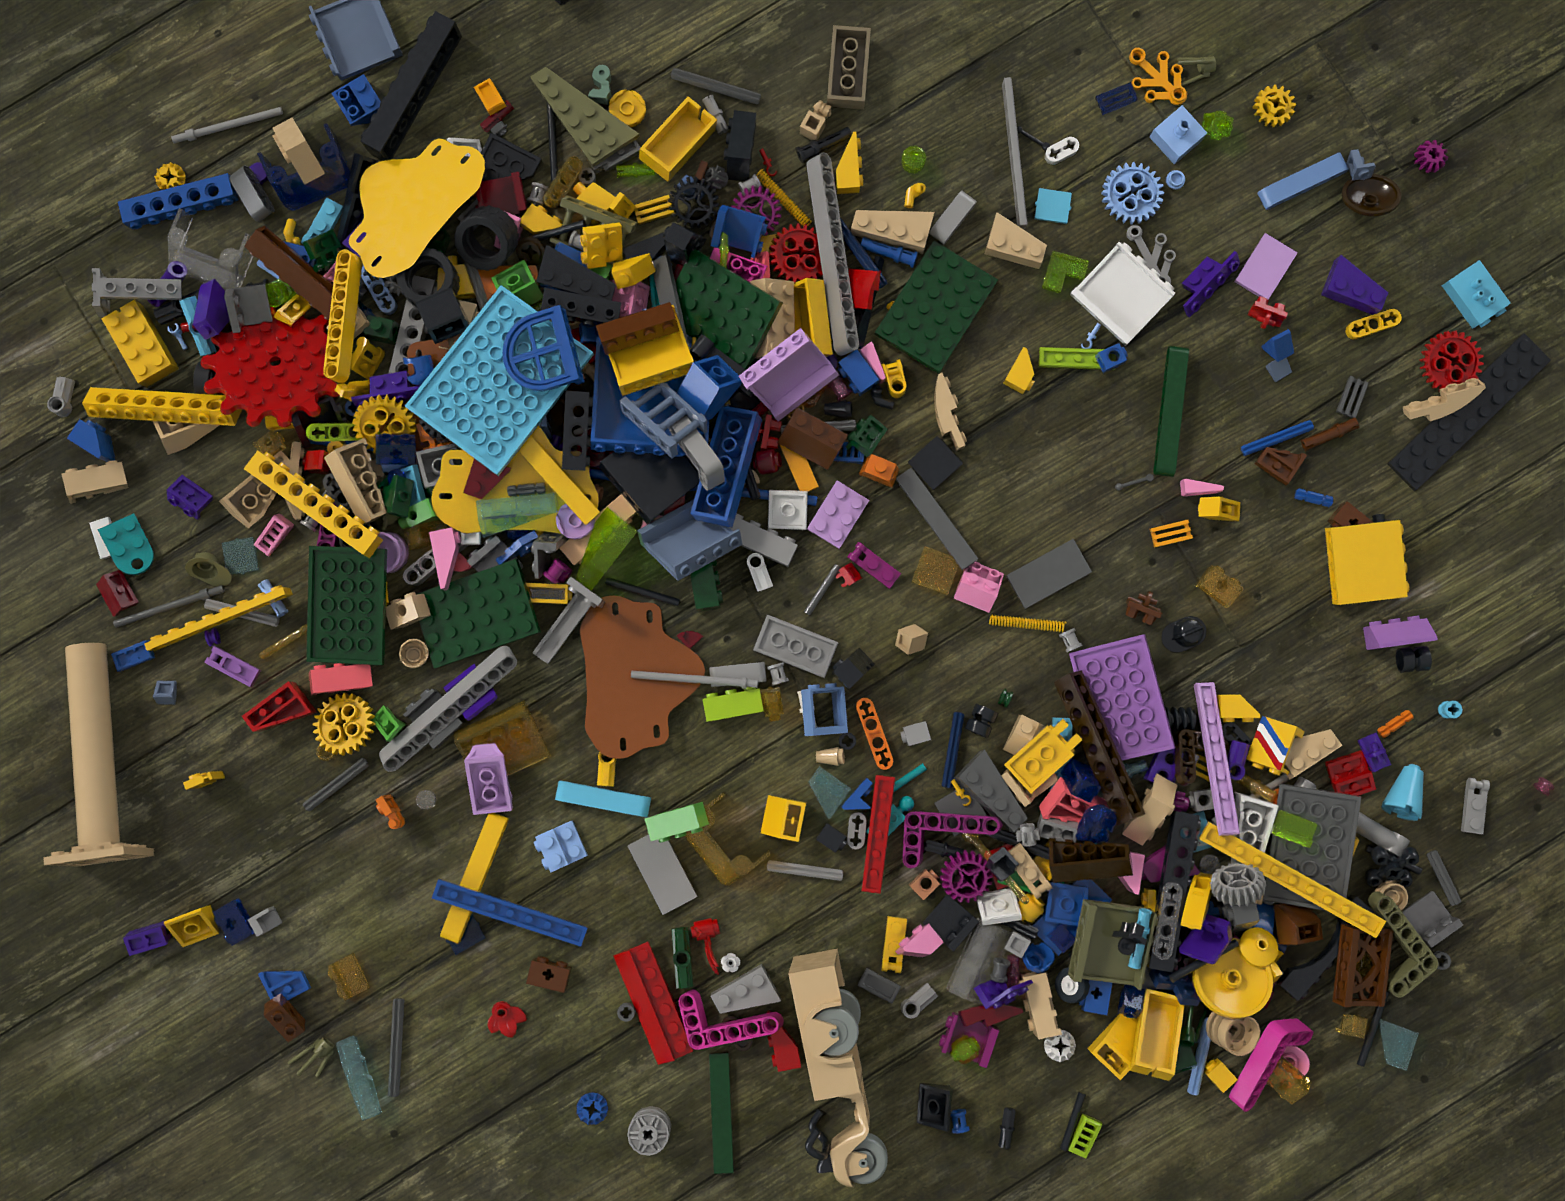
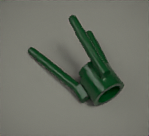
[1179,1005,1208,1046]

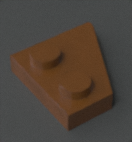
[1254,447,1307,486]

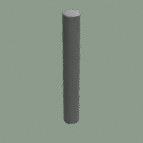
[804,564,841,616]

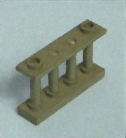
[550,195,638,265]

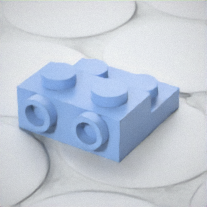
[534,820,588,873]

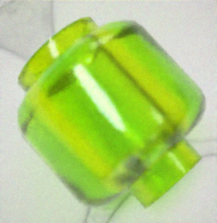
[901,146,926,174]
[950,1035,980,1065]

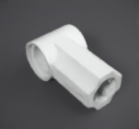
[747,553,773,592]

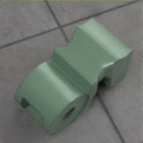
[588,65,612,105]

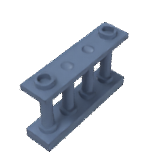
[619,382,708,458]

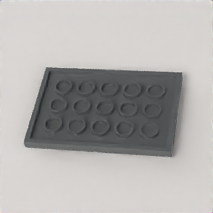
[1263,783,1361,911]

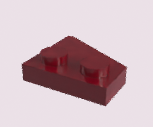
[463,459,512,499]

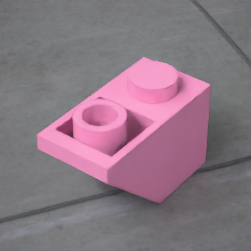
[895,924,943,957]

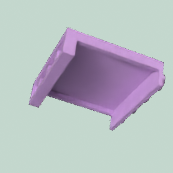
[739,328,839,421]

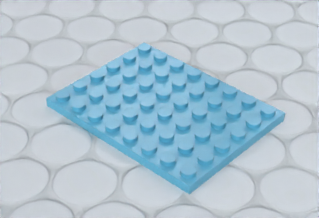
[405,285,594,476]

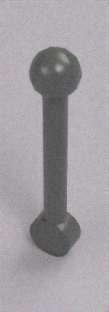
[1115,474,1154,490]

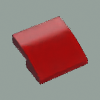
[848,269,881,309]
[1325,750,1376,796]

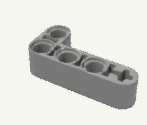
[668,415,725,491]

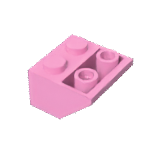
[954,562,1004,613]

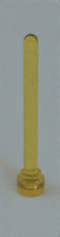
[259,624,307,659]
[961,826,1029,904]

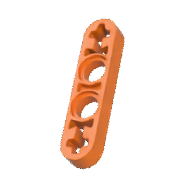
[856,698,893,770]

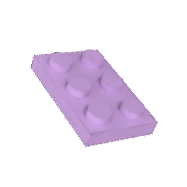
[807,481,869,549]

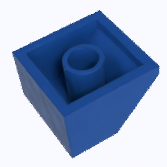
[67,419,115,462]

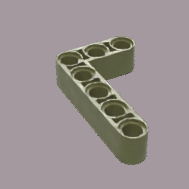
[1368,891,1438,998]

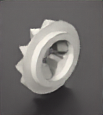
[1044,1030,1076,1062]

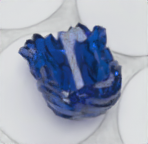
[1075,804,1117,844]

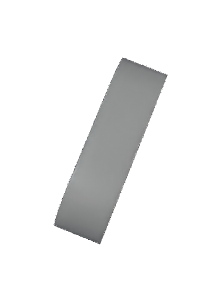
[847,812,866,849]

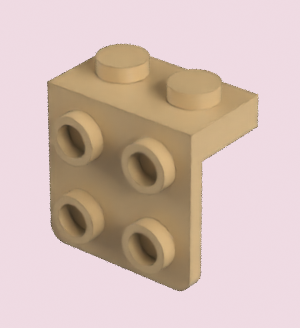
[1001,769,1059,807]

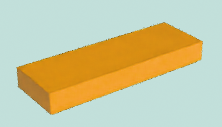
[779,444,819,492]

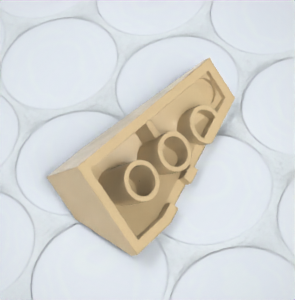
[219,450,289,528]

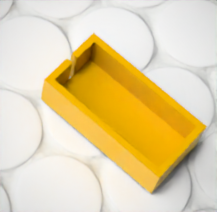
[639,97,717,182]
[794,278,833,357]
[101,299,179,388]
[1130,988,1185,1081]

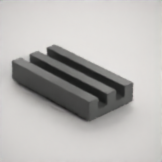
[1336,376,1369,418]

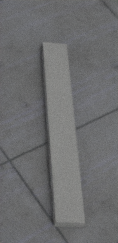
[1002,77,1027,230]

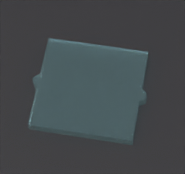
[222,537,259,575]

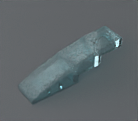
[336,1035,382,1121]

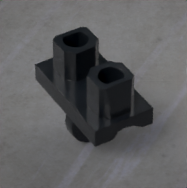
[1112,922,1147,955]

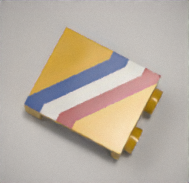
[1246,716,1305,776]

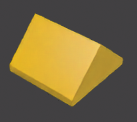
[164,905,219,947]

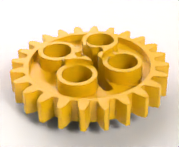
[352,394,417,455]
[313,693,376,756]

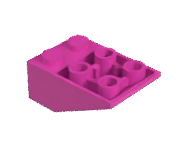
[710,247,767,282]

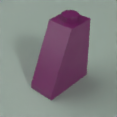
[1141,844,1200,883]

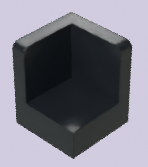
[985,847,1019,882]

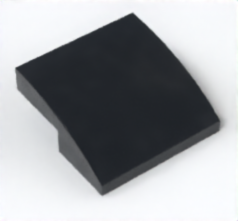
[908,435,963,490]

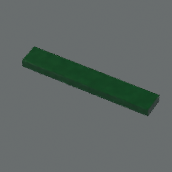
[709,1052,734,1174]

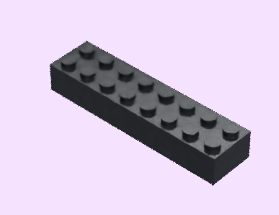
[361,11,462,161]

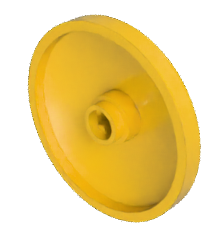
[1193,938,1273,1019]

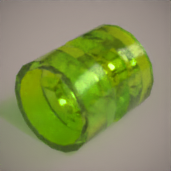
[265,278,296,307]

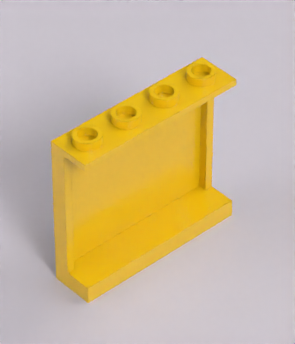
[609,305,694,396]
[1325,520,1409,605]

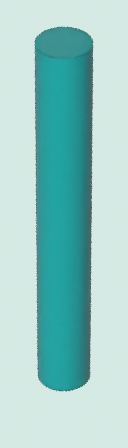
[893,763,927,792]

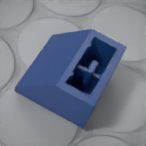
[331,74,381,126]

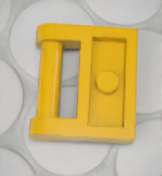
[350,337,385,380]

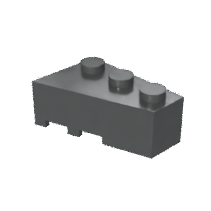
[1216,901,1260,937]

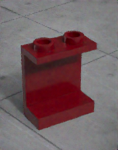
[473,172,527,215]

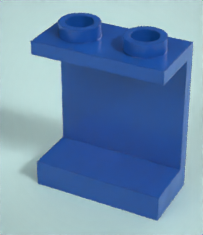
[711,205,768,258]

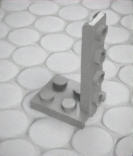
[92,268,182,317]
[533,577,606,664]

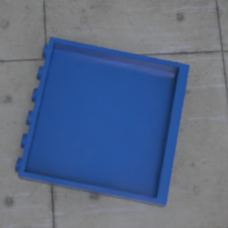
[591,337,709,457]

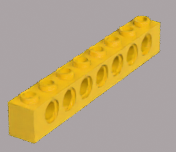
[82,387,242,426]
[244,450,383,559]

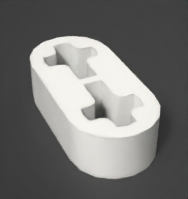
[1045,137,1079,165]

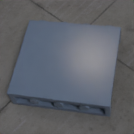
[309,0,403,81]
[637,500,742,581]

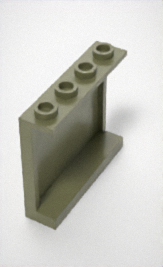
[1068,899,1158,990]

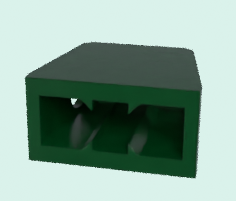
[363,315,400,345]

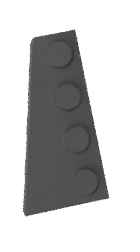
[954,749,1027,833]

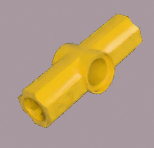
[597,752,617,787]

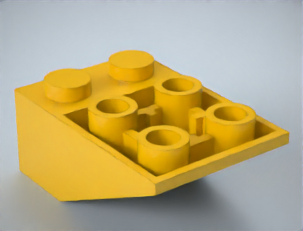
[1087,1006,1138,1080]

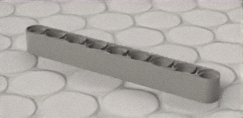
[379,646,517,772]

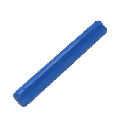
[1241,420,1314,456]

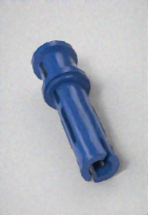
[861,237,918,268]

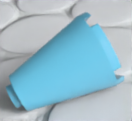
[1381,764,1424,821]

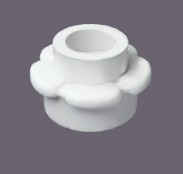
[721,953,740,973]

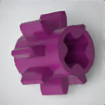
[1173,791,1189,812]

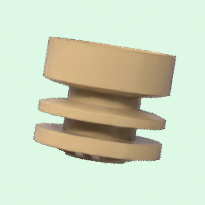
[1206,1012,1261,1056]

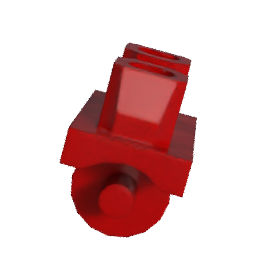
[1248,296,1288,329]
[757,414,782,450]

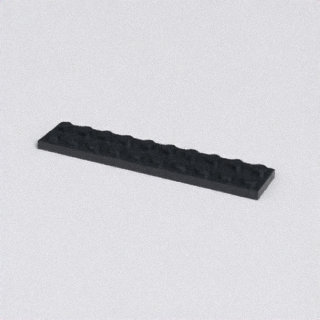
[1387,333,1551,491]

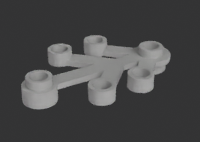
[1126,225,1176,284]

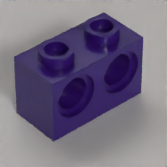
[1143,749,1184,784]

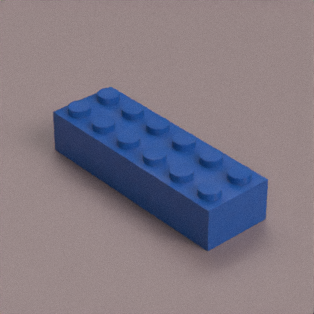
[690,406,762,528]

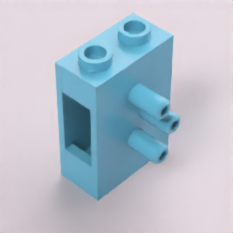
[1442,260,1511,329]

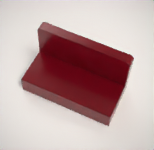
[96,570,139,617]

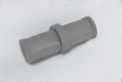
[702,95,729,135]

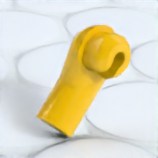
[283,219,300,245]

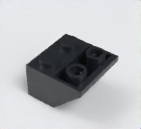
[416,287,469,344]

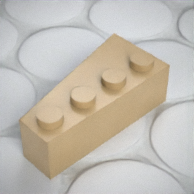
[851,210,934,254]
[324,438,387,525]

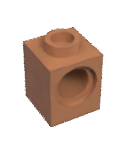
[909,869,940,900]

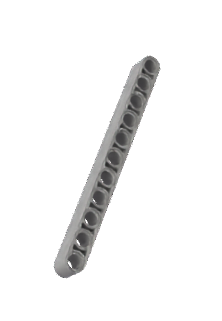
[807,153,859,356]

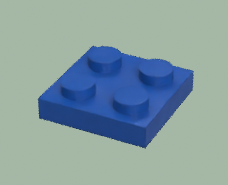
[1044,881,1089,926]

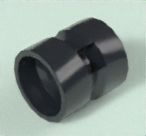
[1396,646,1432,673]
[965,704,999,738]

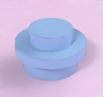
[1166,170,1185,190]

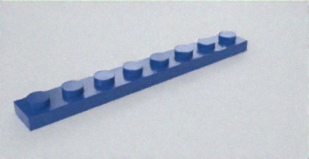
[432,879,587,947]

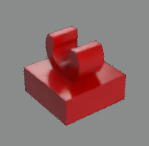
[836,562,862,587]

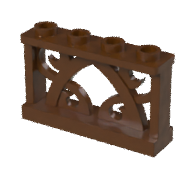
[1332,924,1393,1007]

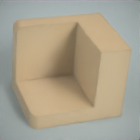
[895,624,928,655]

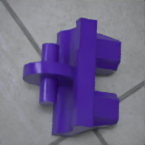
[1357,733,1391,772]

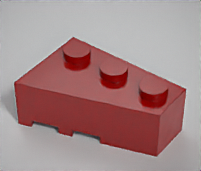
[242,681,318,732]

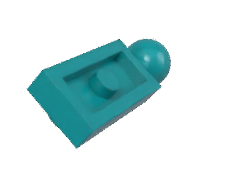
[866,796,914,836]

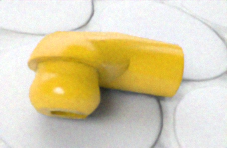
[904,183,926,208]

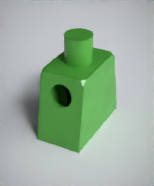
[398,498,441,529]

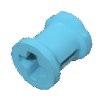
[1438,701,1462,718]

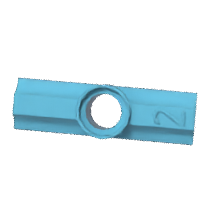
[179,296,217,356]

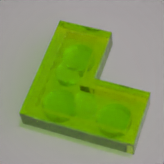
[1042,251,1089,293]

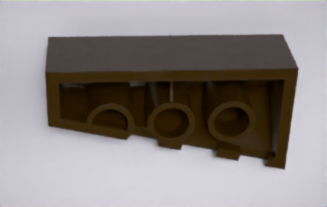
[1049,838,1133,883]

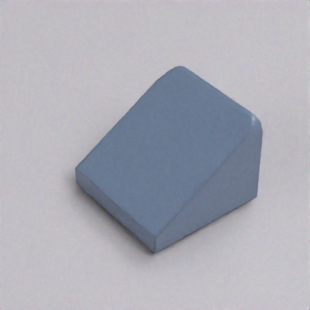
[1265,357,1292,382]
[153,681,177,705]

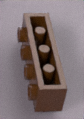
[596,302,679,355]

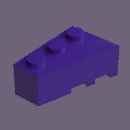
[1321,255,1388,315]

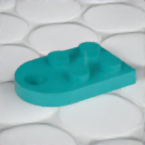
[97,513,154,575]

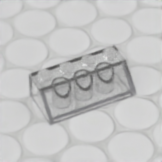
[946,917,1012,1005]

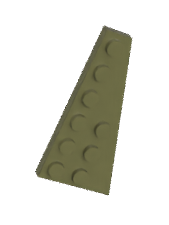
[530,67,640,167]

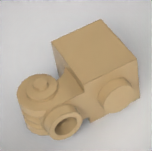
[800,100,832,141]

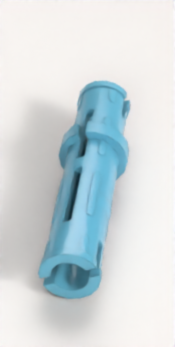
[1128,908,1152,969]

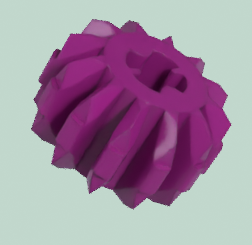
[1414,140,1448,173]

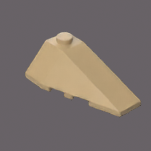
[153,421,219,455]

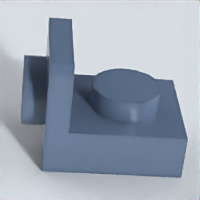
[1346,149,1375,180]

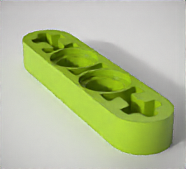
[306,423,381,442]

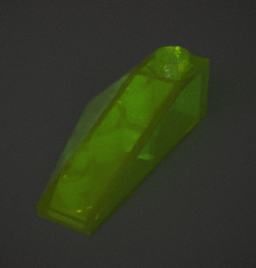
[576,507,637,591]

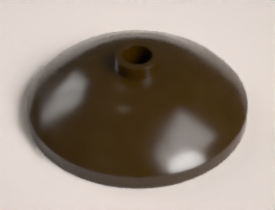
[1342,174,1401,217]

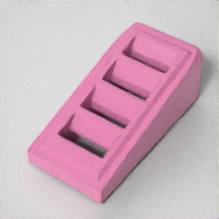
[860,342,886,384]
[1180,479,1224,497]
[254,514,294,557]

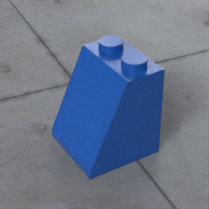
[677,355,742,420]

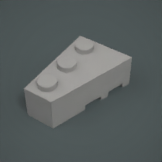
[711,964,781,1013]

